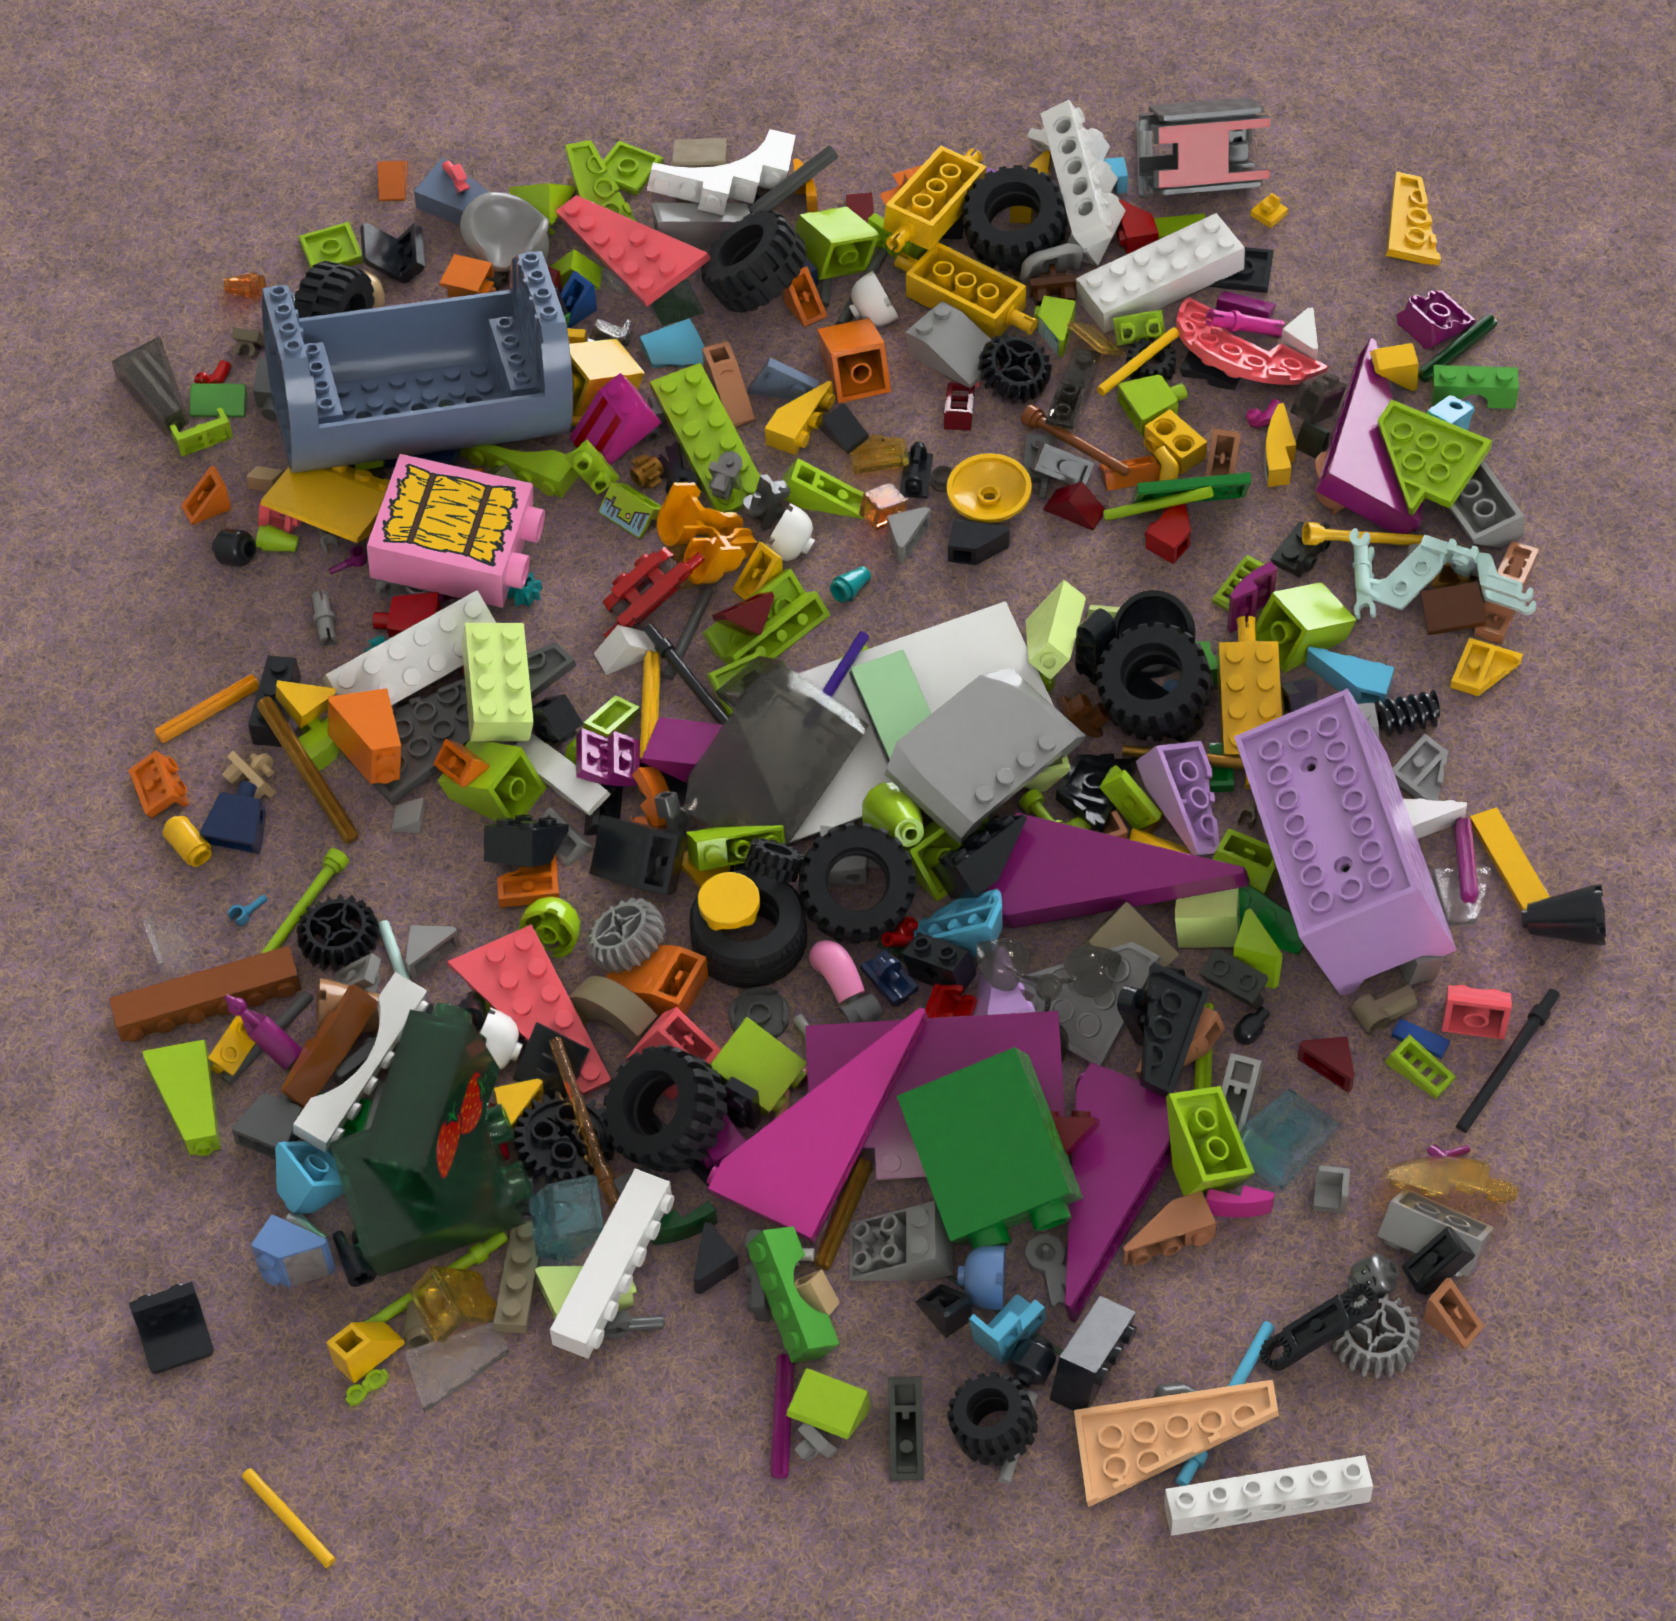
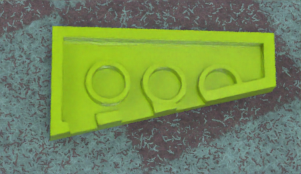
[565,140,637,222]

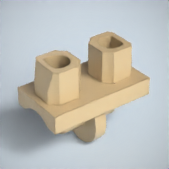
[222,751,277,799]

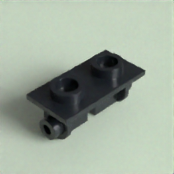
[899,442,933,498]

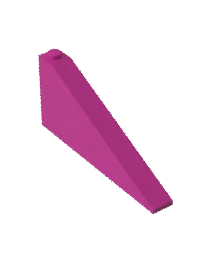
[707,1008,928,1243]

